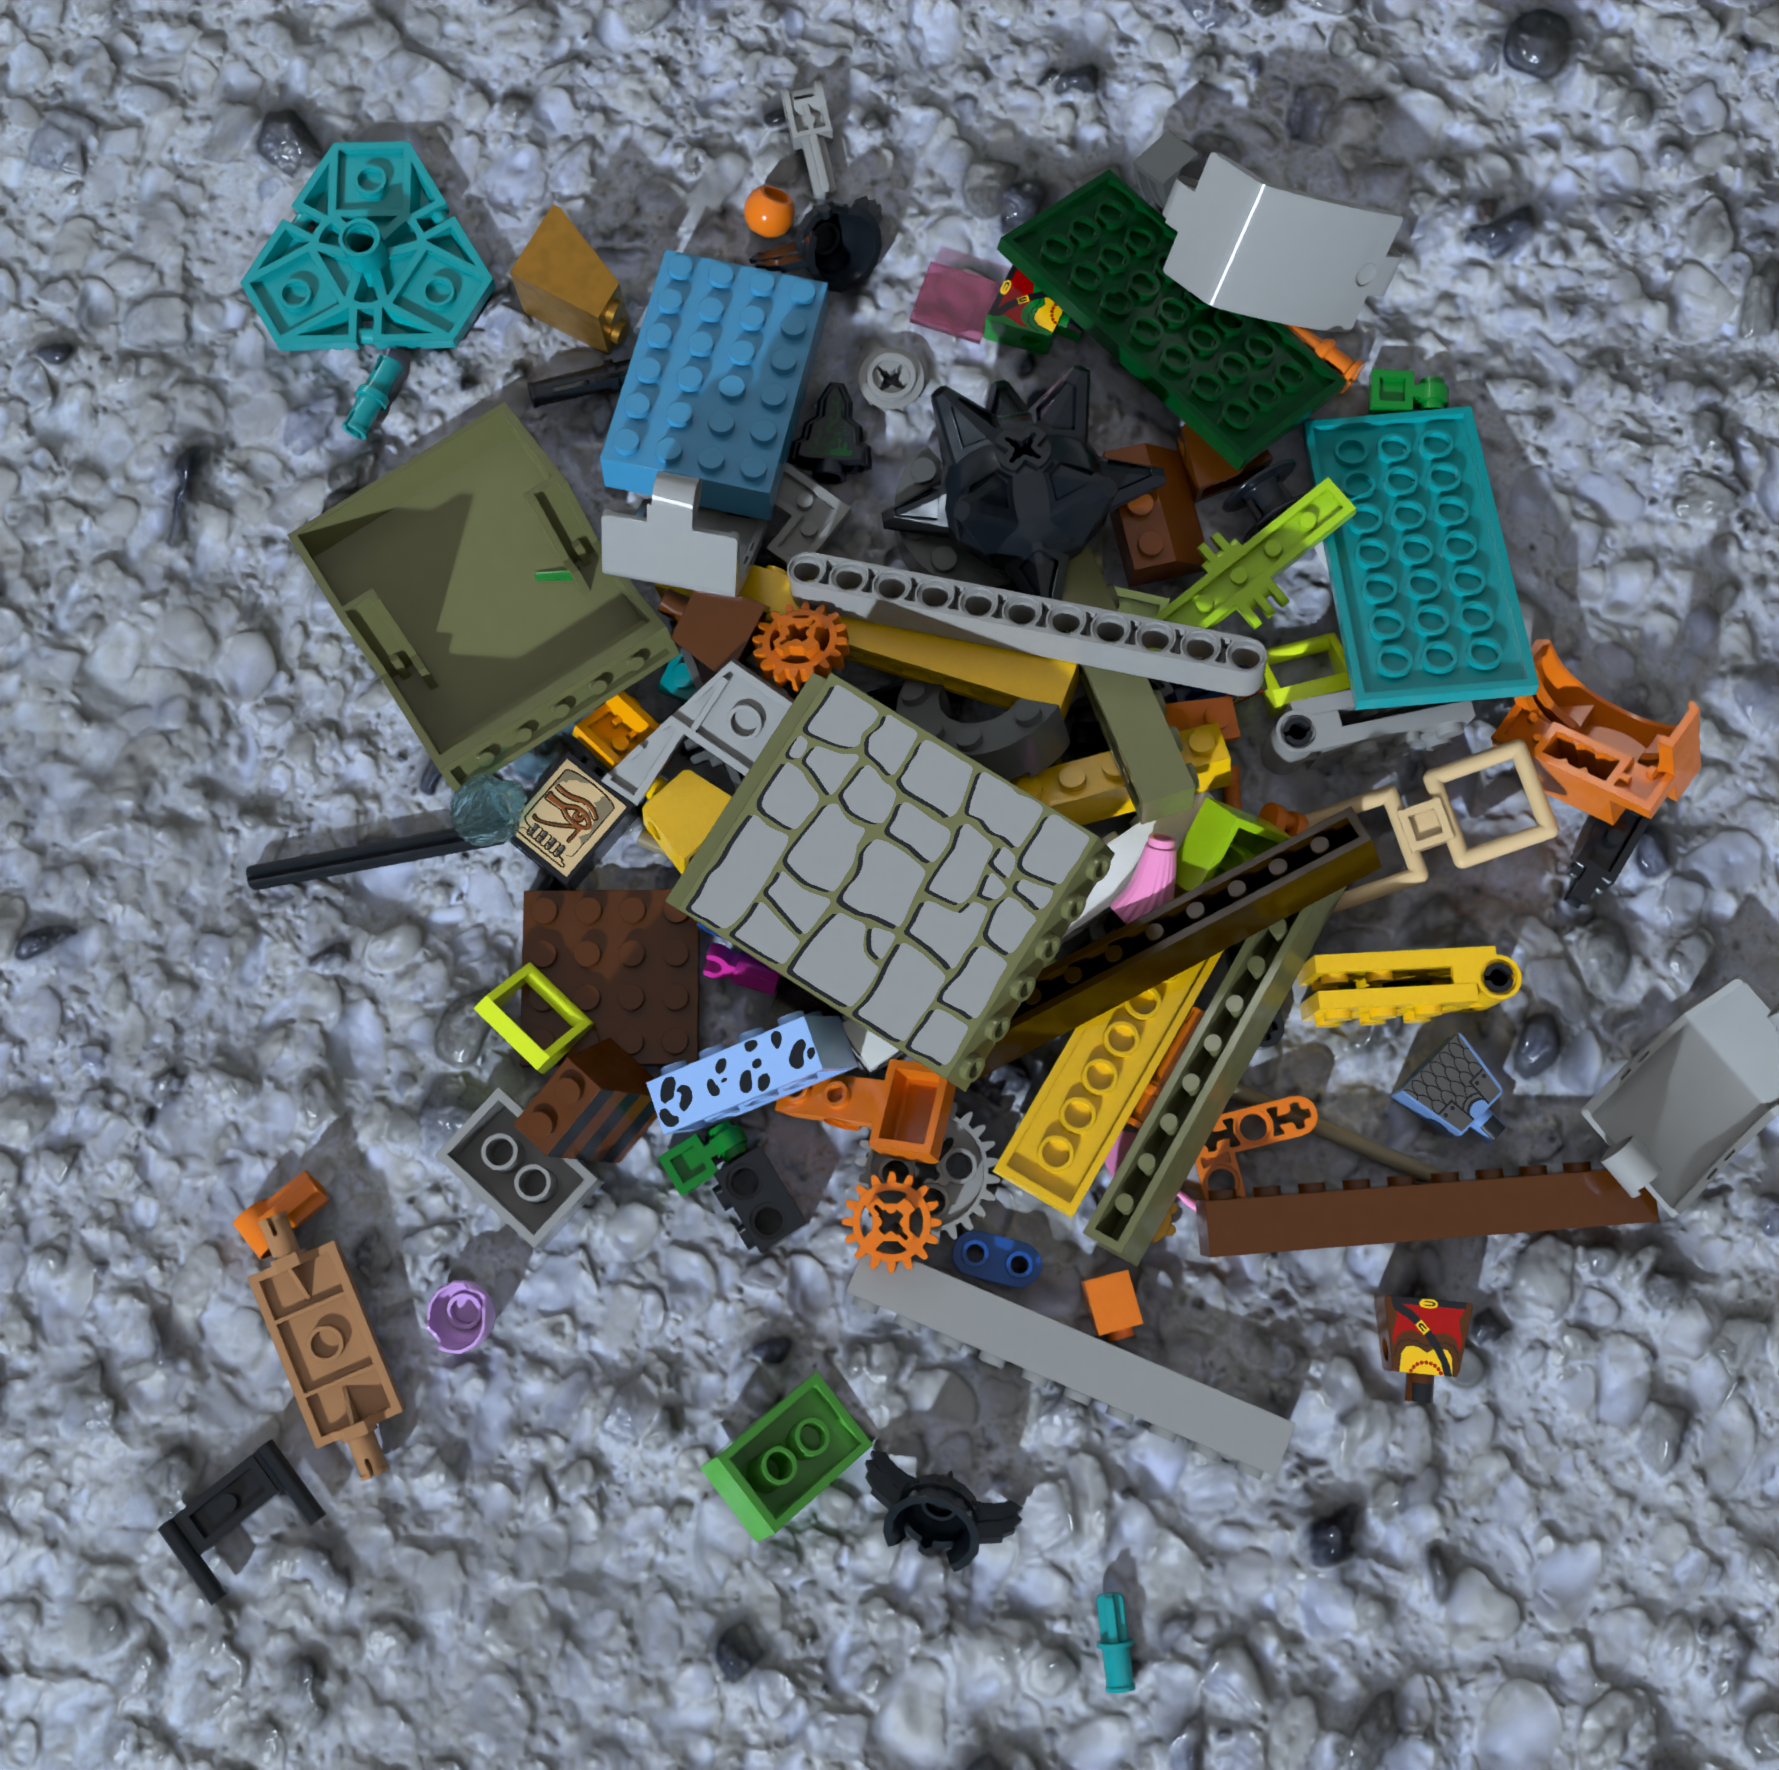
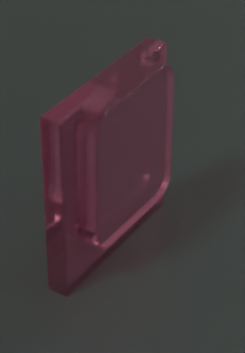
[910,261,1001,345]

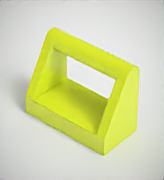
[1261,632,1351,718]
[473,962,594,1076]

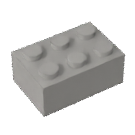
[435,1087,604,1250]

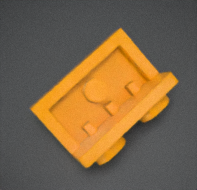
[572,691,672,771]

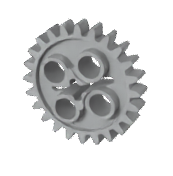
[855,1102,1000,1245]

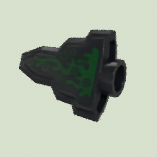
[788,382,872,485]

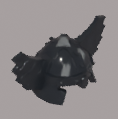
[749,196,883,293]
[865,1450,1023,1572]

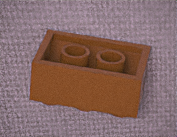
[1102,443,1206,587]

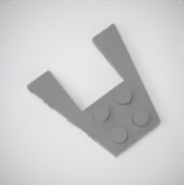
[601,659,794,806]

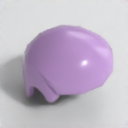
[426,1280,496,1354]

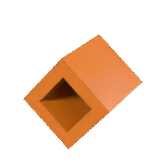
[1080,1269,1143,1342]

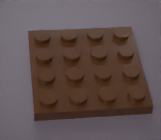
[519,889,700,1067]

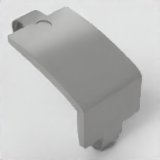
[1162,152,1403,333]
[601,471,767,598]
[1581,974,1779,1217]

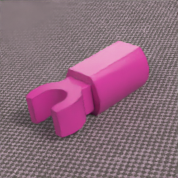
[703,943,781,996]

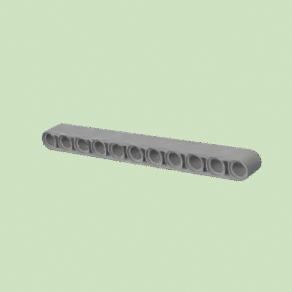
[787,552,1267,696]

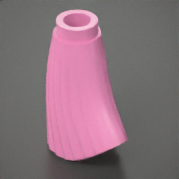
[1109,833,1177,924]

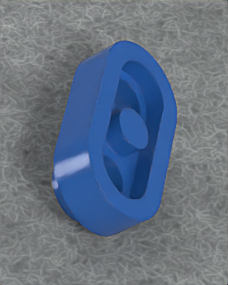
[952,1230,1042,1288]

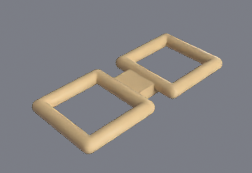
[1304,739,1559,913]

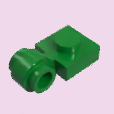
[1368,369,1449,415]
[658,1119,749,1197]

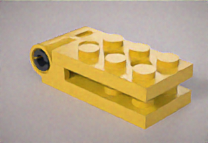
[1297,946,1522,1028]

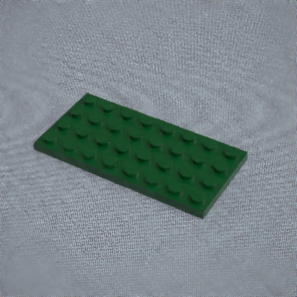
[997,169,1347,471]

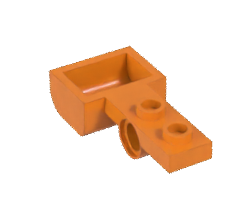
[774,1059,957,1164]

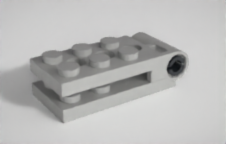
[1260,689,1476,775]

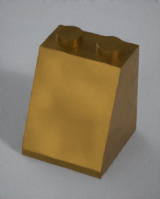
[510,204,630,356]

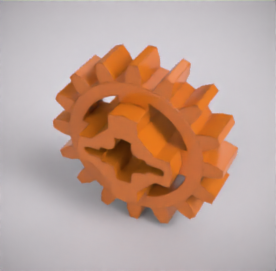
[752,601,850,691]
[842,1171,942,1273]

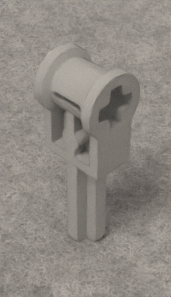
[780,80,837,200]

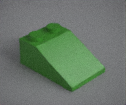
[699,1371,873,1542]

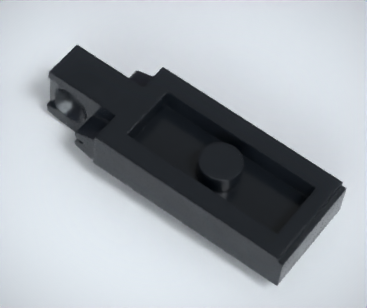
[1563,808,1651,909]

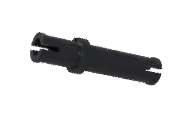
[527,359,631,409]

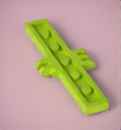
[1148,477,1356,651]

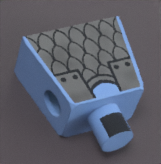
[1391,1032,1507,1144]

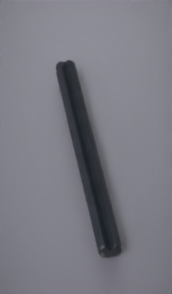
[246,819,506,890]

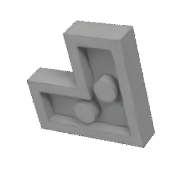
[766,463,851,568]

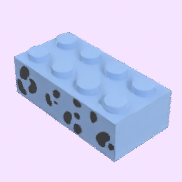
[646,1010,858,1135]

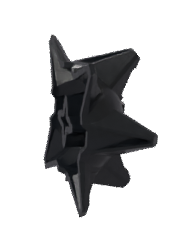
[881,364,1166,600]

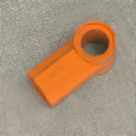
[233,1170,331,1260]

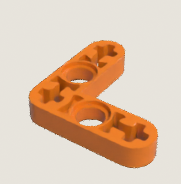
[1195,1096,1318,1199]

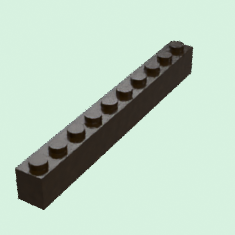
[978,806,1382,1079]

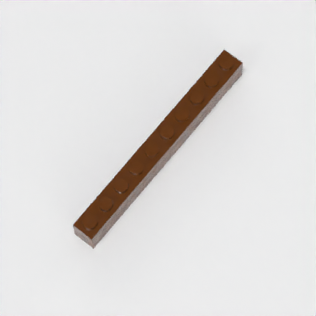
[1195,1161,1659,1257]

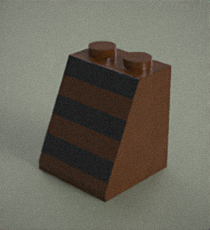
[513,1037,658,1163]

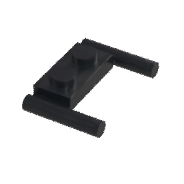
[157,1439,326,1606]

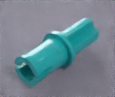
[1096,1592,1136,1693]

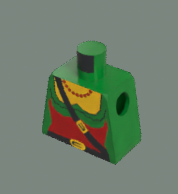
[983,265,1085,354]

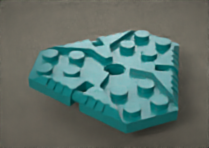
[240,141,496,351]

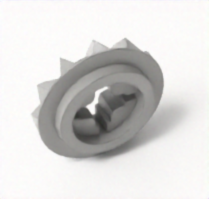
[858,347,924,413]

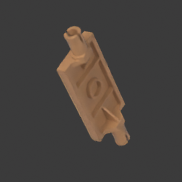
[247,1211,406,1481]

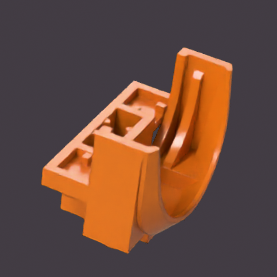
[1491,639,1701,826]

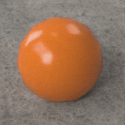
[744,185,795,239]

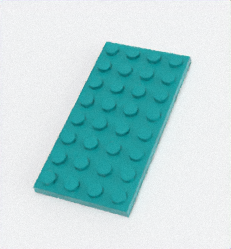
[1302,406,1539,710]

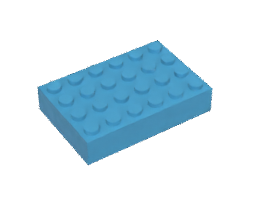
[600,249,828,521]

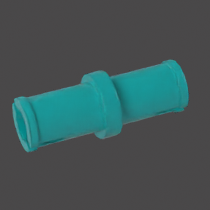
[341,355,403,440]

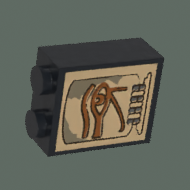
[499,751,639,890]

